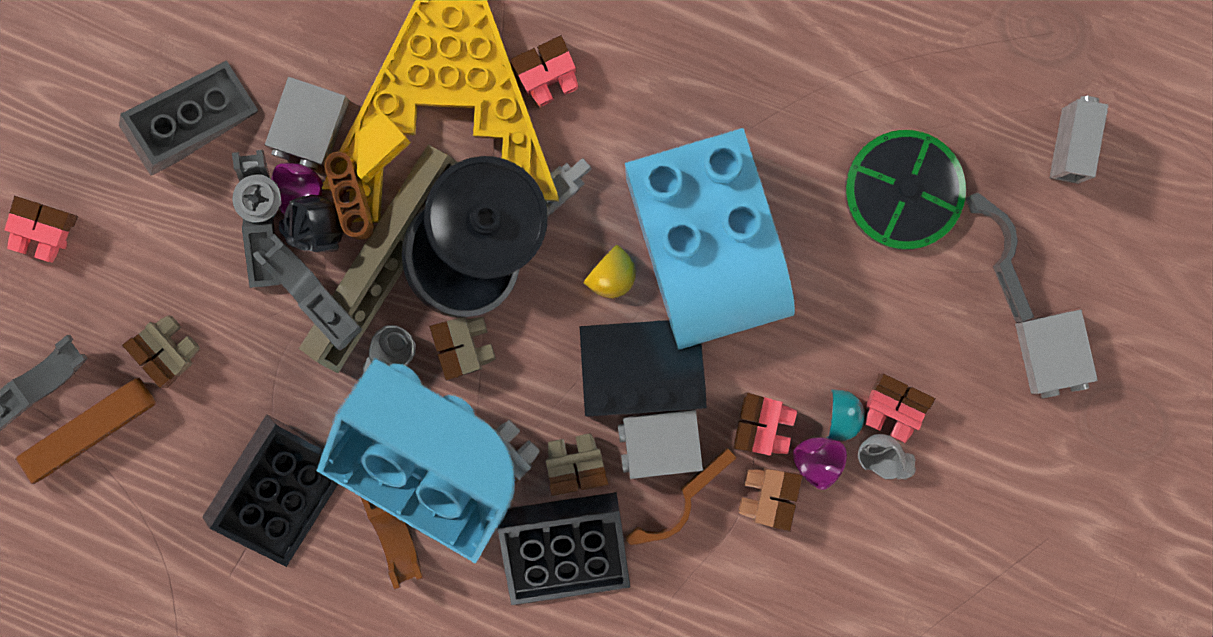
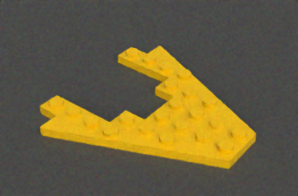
[322,0,559,223]

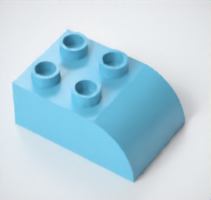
[625,128,795,350]
[317,358,514,564]

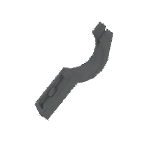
[232,150,281,288]
[965,193,1034,323]
[253,234,363,351]
[0,335,88,431]

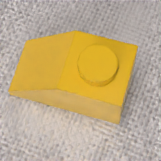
[357,111,411,183]

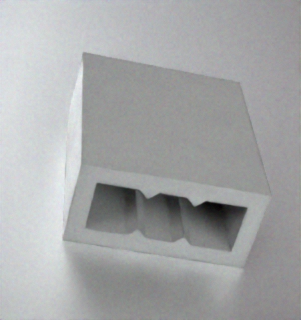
[265,77,350,170]
[1049,96,1108,184]
[1015,310,1098,398]
[618,410,703,479]

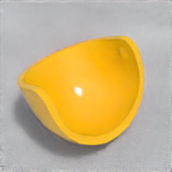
[583,245,636,298]

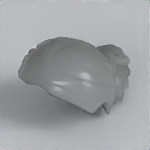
[363,325,416,372]
[858,434,916,480]

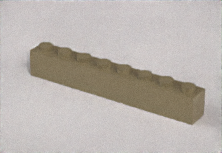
[299,145,458,373]

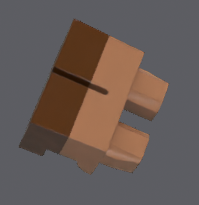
[738,467,803,532]

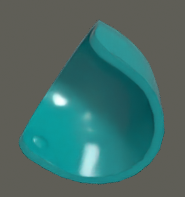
[826,389,865,441]

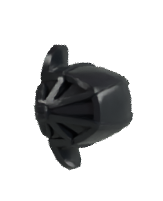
[279,195,344,252]

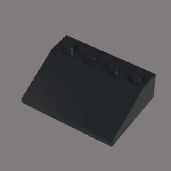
[579,320,707,417]
[202,414,338,567]
[497,492,630,605]

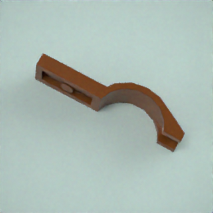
[626,448,736,546]
[361,497,424,589]

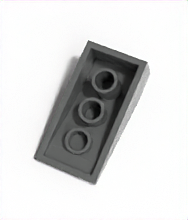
[119,60,258,176]

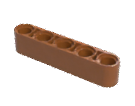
[15,378,157,484]

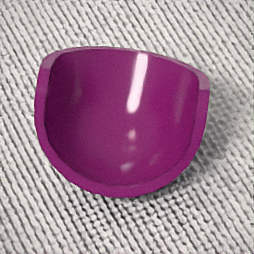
[271,163,323,214]
[793,437,847,490]

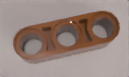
[324,151,374,240]

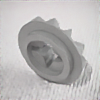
[232,175,282,223]

